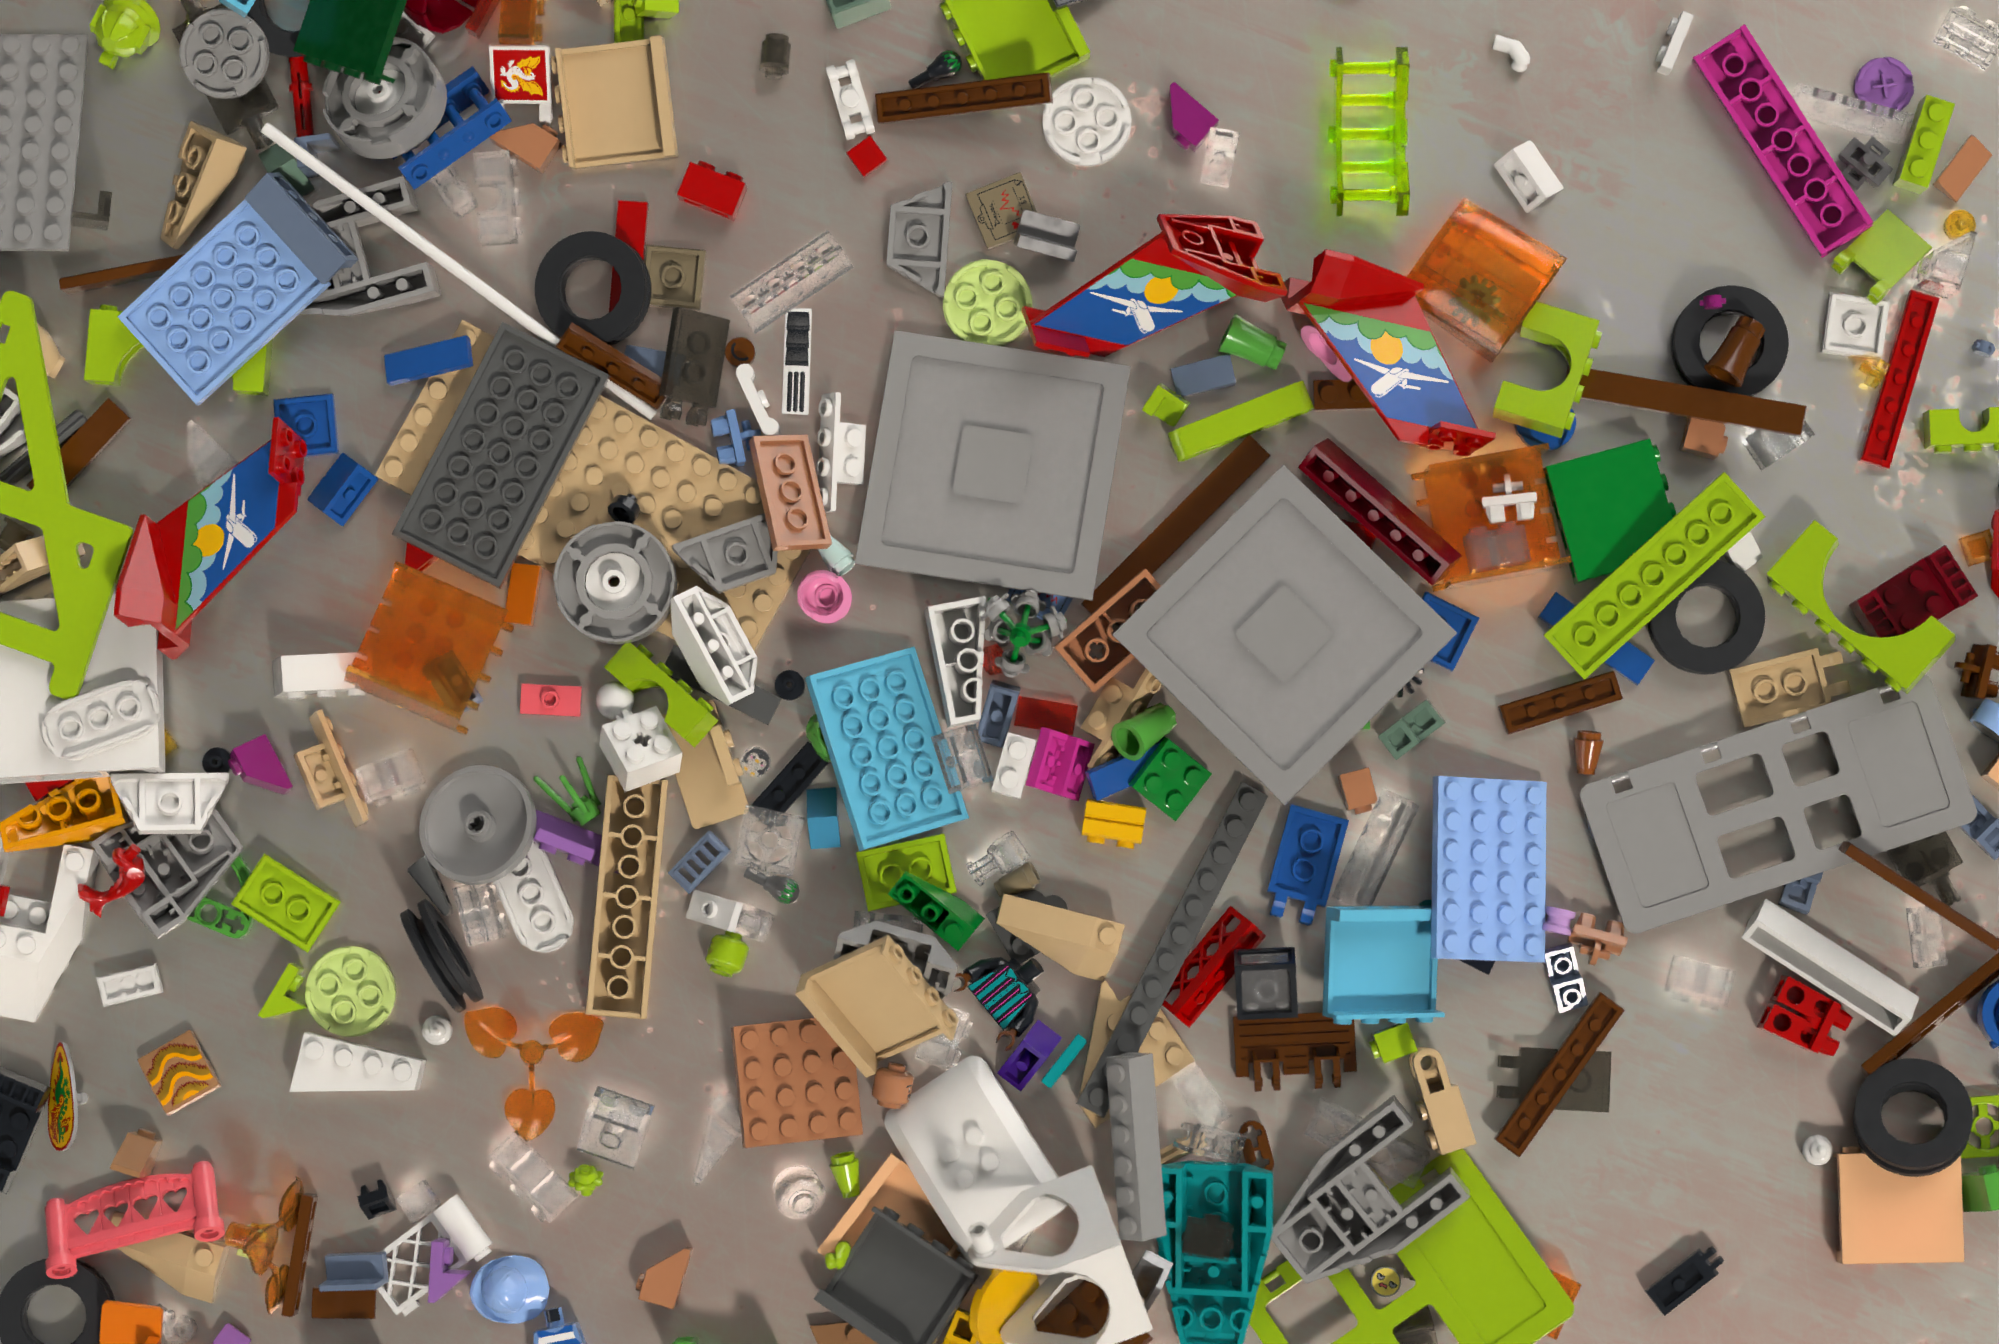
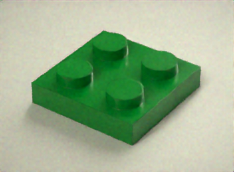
[1128,737,1212,821]

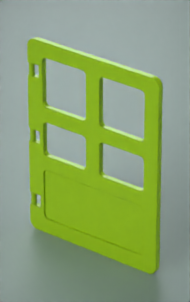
[1249,1149,1574,1344]

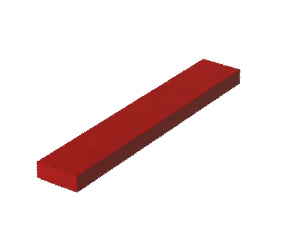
[1859,290,1940,470]

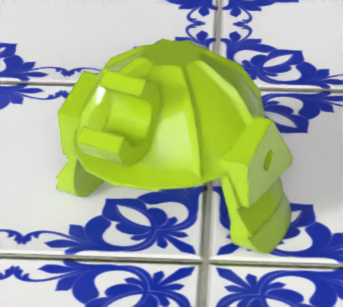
[89,0,160,70]

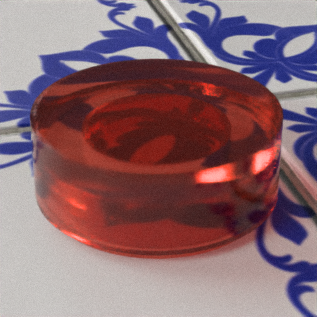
[983,644,1003,675]

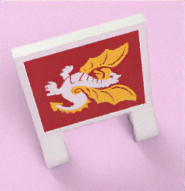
[489,44,553,125]

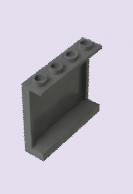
[814,1206,979,1344]

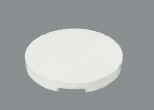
[1042,77,1131,166]

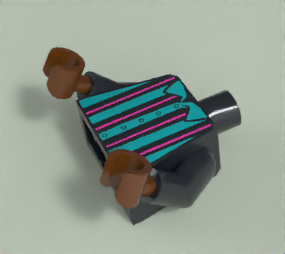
[954,957,1044,1051]

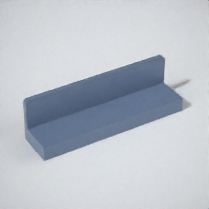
[245,172,359,284]

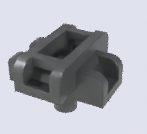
[1838,137,1893,191]

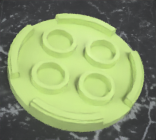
[943,259,1032,347]
[305,946,396,1037]

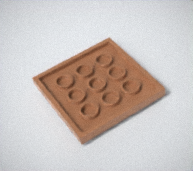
[731,1018,863,1148]

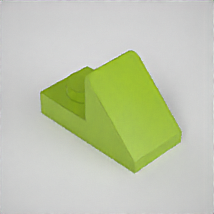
[258,963,308,1018]

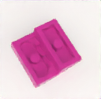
[1025,727,1095,802]

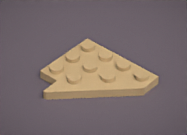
[1078,980,1195,1128]

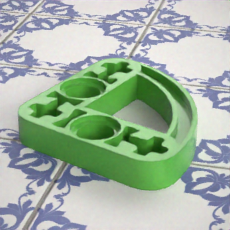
[187,854,254,938]

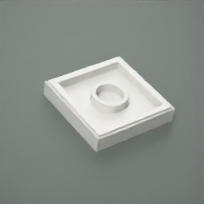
[1821,292,1890,361]

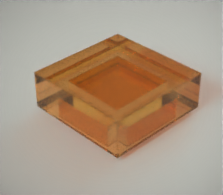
[1959,529,1993,567]

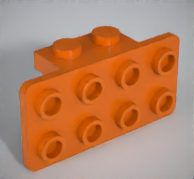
[99,1300,164,1344]

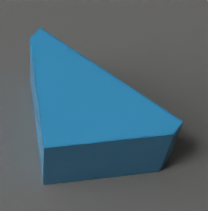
[806,787,841,849]

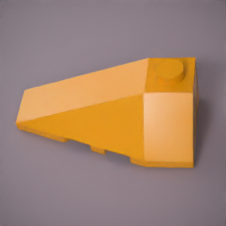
[0,777,129,852]

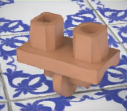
[1567,912,1628,966]

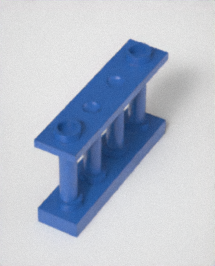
[392,66,512,190]

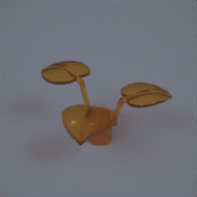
[465,1007,604,1141]
[225,1176,304,1315]

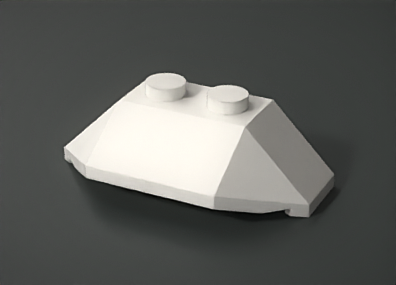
[671,586,758,705]

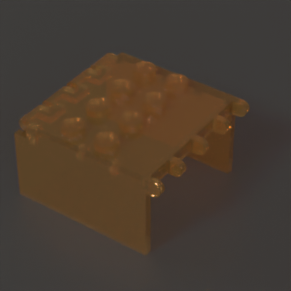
[1411,443,1571,592]
[344,561,514,735]

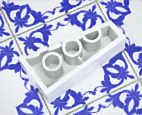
[924,596,986,728]
[289,1032,427,1092]

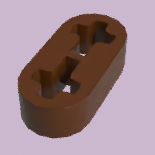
[1238,1120,1274,1171]

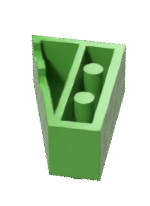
[1962,1164,1999,1212]

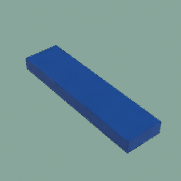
[1538,592,1655,686]

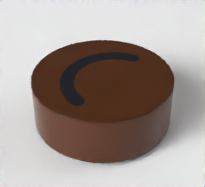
[725,337,756,368]

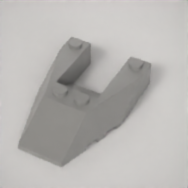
[300,176,441,316]
[1271,1095,1470,1283]

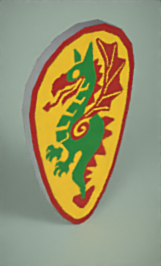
[48,1042,88,1151]

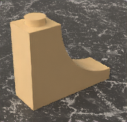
[0,536,86,597]

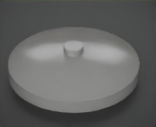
[419,765,537,885]

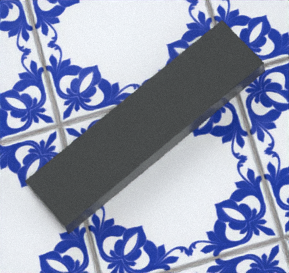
[665,645,782,726]

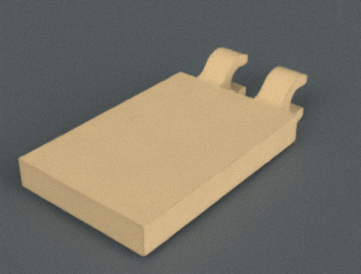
[1728,648,1851,728]

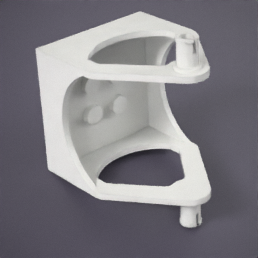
[968,1165,1153,1344]

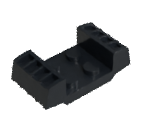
[0,1066,52,1194]

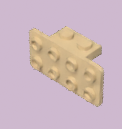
[662,699,749,829]

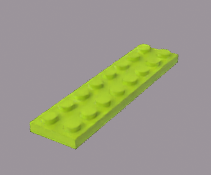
[1543,472,1766,680]

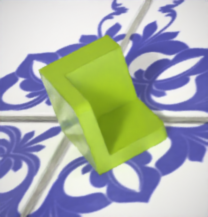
[1142,383,1190,427]

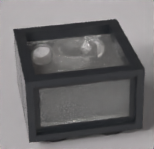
[1234,947,1298,1020]

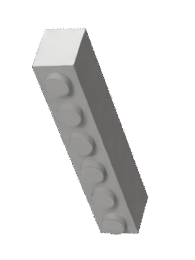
[1106,1052,1167,1242]

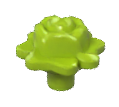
[568,1164,603,1196]

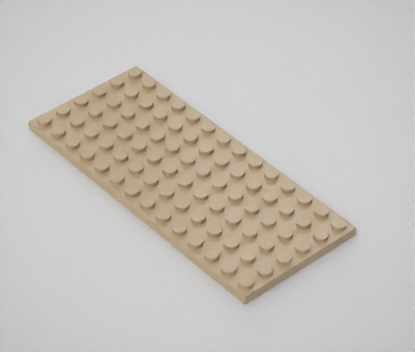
[375,320,828,652]

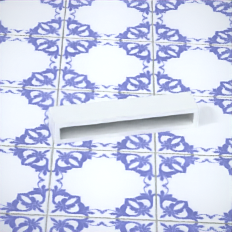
[1742,899,1919,1037]

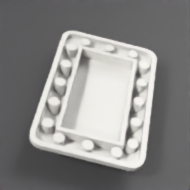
[884,1056,1067,1262]

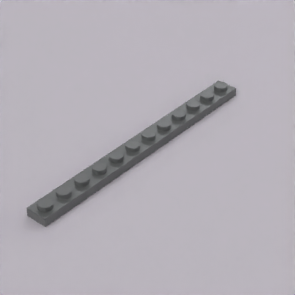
[1076,782,1268,1118]

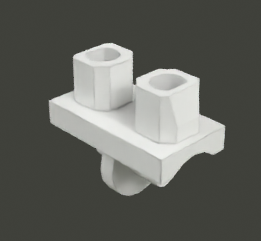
[1482,474,1537,524]

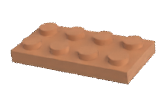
[749,435,832,551]

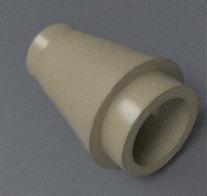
[994,861,1041,898]

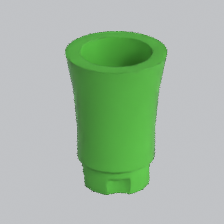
[1218,313,1287,370]
[1111,703,1177,761]

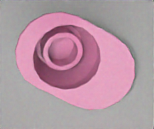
[1301,325,1352,382]

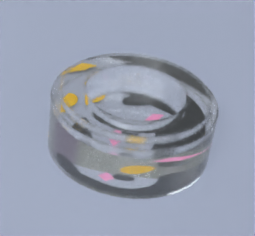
[741,747,771,777]

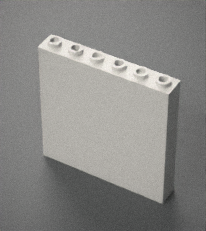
[0,589,165,784]

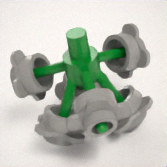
[981,590,1067,678]

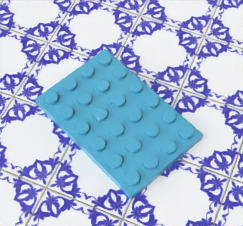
[805,647,969,851]

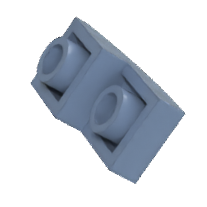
[1545,942,1588,1013]

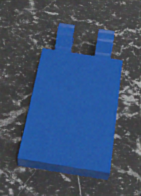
[1267,804,1349,926]

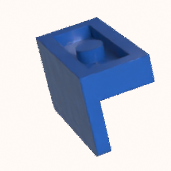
[307,453,378,526]

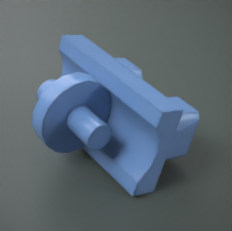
[710,409,762,467]

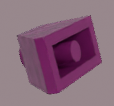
[1169,82,1219,152]
[228,734,293,795]

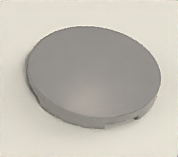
[179,8,270,99]

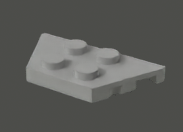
[886,182,952,297]
[672,513,778,594]

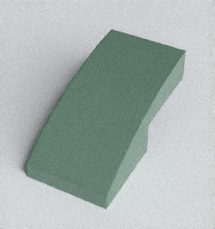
[1378,698,1446,760]

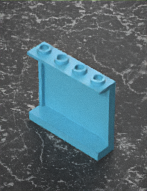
[1322,905,1445,1025]

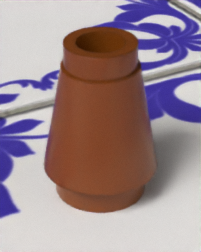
[1574,730,1604,775]

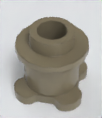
[0,516,35,551]

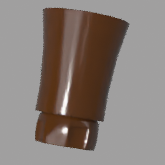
[1704,316,1765,387]

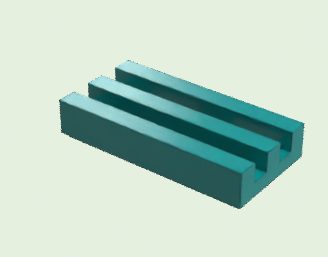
[1041,1034,1087,1088]

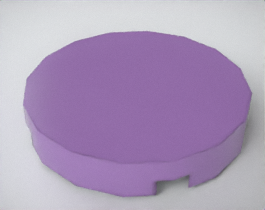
[1853,57,1914,117]

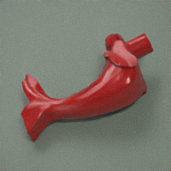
[78,844,145,918]

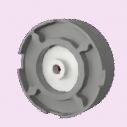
[322,37,447,159]
[553,521,677,644]

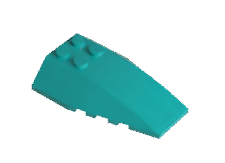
[1156,1161,1273,1344]

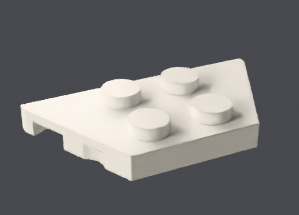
[110,773,229,834]

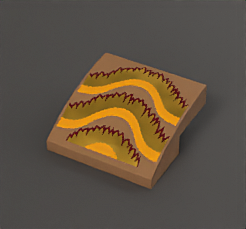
[137,1030,221,1116]

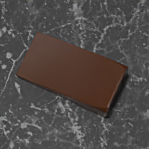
[311,1286,377,1319]

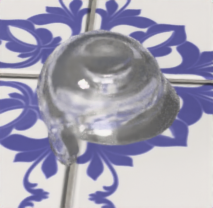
[773,1165,826,1219]

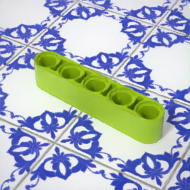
[1167,381,1314,462]

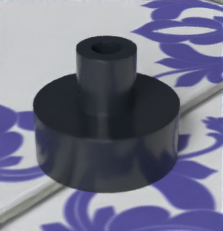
[608,494,640,524]
[775,670,805,701]
[202,747,232,774]

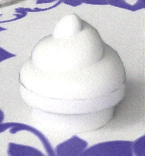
[422,1015,453,1045]
[1802,1135,1833,1165]

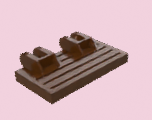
[1233,1012,1357,1092]

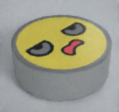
[1370,1266,1401,1297]

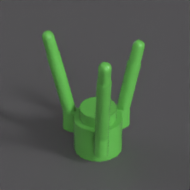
[533,756,602,826]

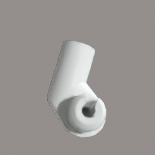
[1492,35,1530,72]

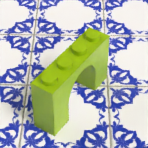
[1493,299,1603,438]

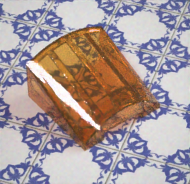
[1407,198,1568,363]

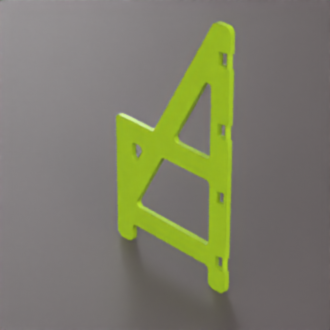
[0,291,133,700]

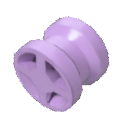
[1542,906,1576,936]

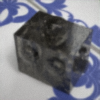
[1182,1213,1234,1262]

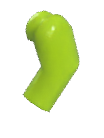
[825,1241,851,1270]

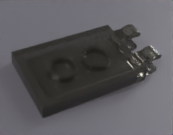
[659,307,730,427]
[1496,1047,1612,1112]

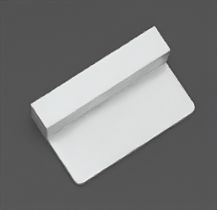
[1493,140,1563,213]

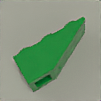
[888,871,985,951]

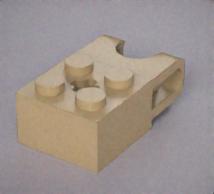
[1408,1047,1477,1155]

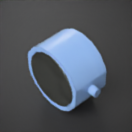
[1970,699,1999,743]

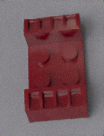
[1849,545,1978,638]

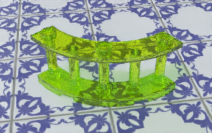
[1328,47,1410,216]

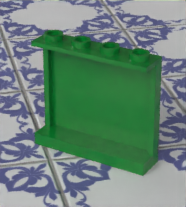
[1542,438,1676,585]

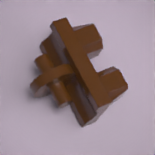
[1954,644,1999,699]

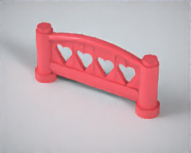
[45,1161,225,1279]

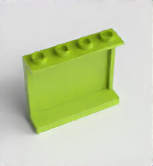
[939,0,1090,80]

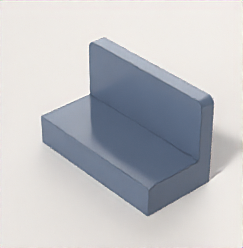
[294,133,340,178]
[319,1252,389,1291]

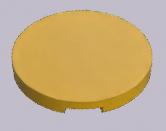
[969,1268,1040,1344]

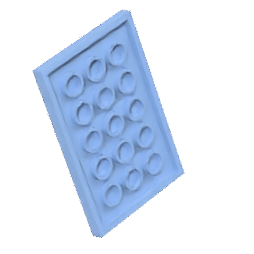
[117,200,331,406]
[1431,776,1547,963]

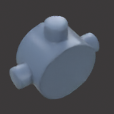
[1972,339,1995,357]

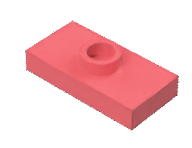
[520,684,582,717]

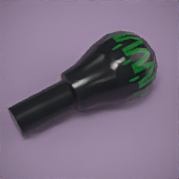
[908,50,962,89]

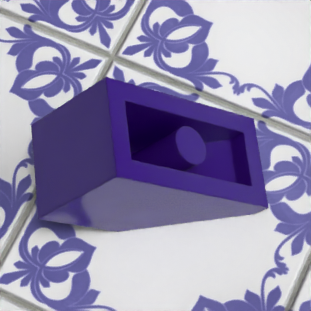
[997,1019,1062,1092]

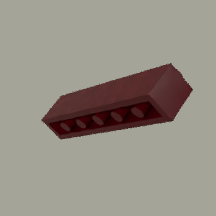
[1298,438,1462,586]

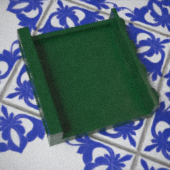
[293,0,407,85]

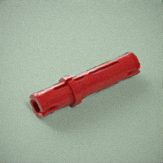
[288,56,314,137]

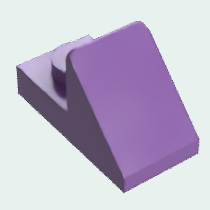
[428,1238,472,1303]

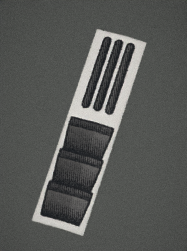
[782,308,812,415]

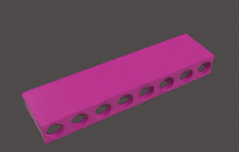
[1693,24,1873,258]

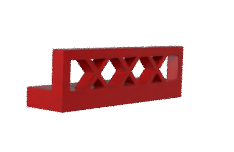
[1162,906,1266,1028]

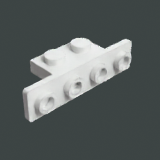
[816,392,866,513]

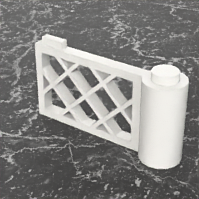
[377,1195,493,1316]

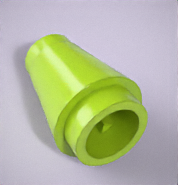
[829,1151,860,1198]

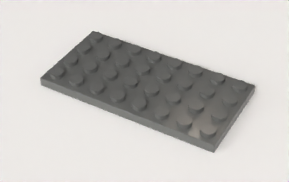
[392,322,610,589]

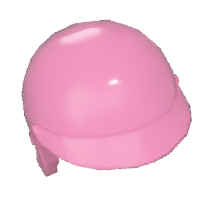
[797,570,852,624]

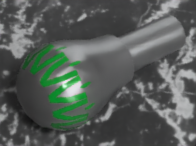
[744,866,800,904]

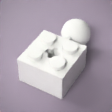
[596,681,683,792]

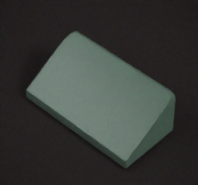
[826,0,891,29]

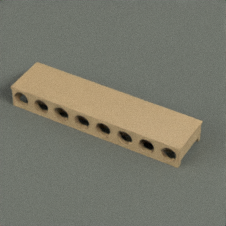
[585,774,668,1020]

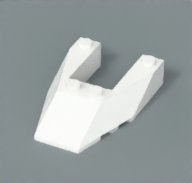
[0,834,100,1022]

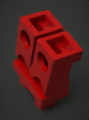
[1757,975,1853,1056]

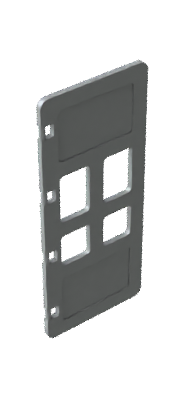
[1580,675,1977,934]

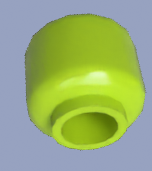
[705,930,749,977]

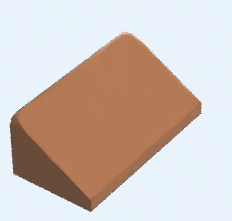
[1932,135,1992,202]

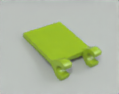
[1831,209,1932,306]

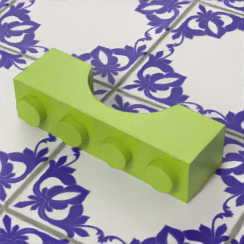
[604,642,719,748]

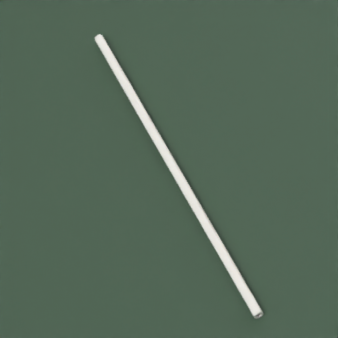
[261,122,657,420]

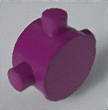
[1699,295,1726,309]

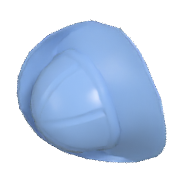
[469,1255,549,1324]

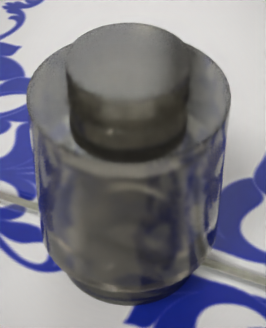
[759,33,791,80]

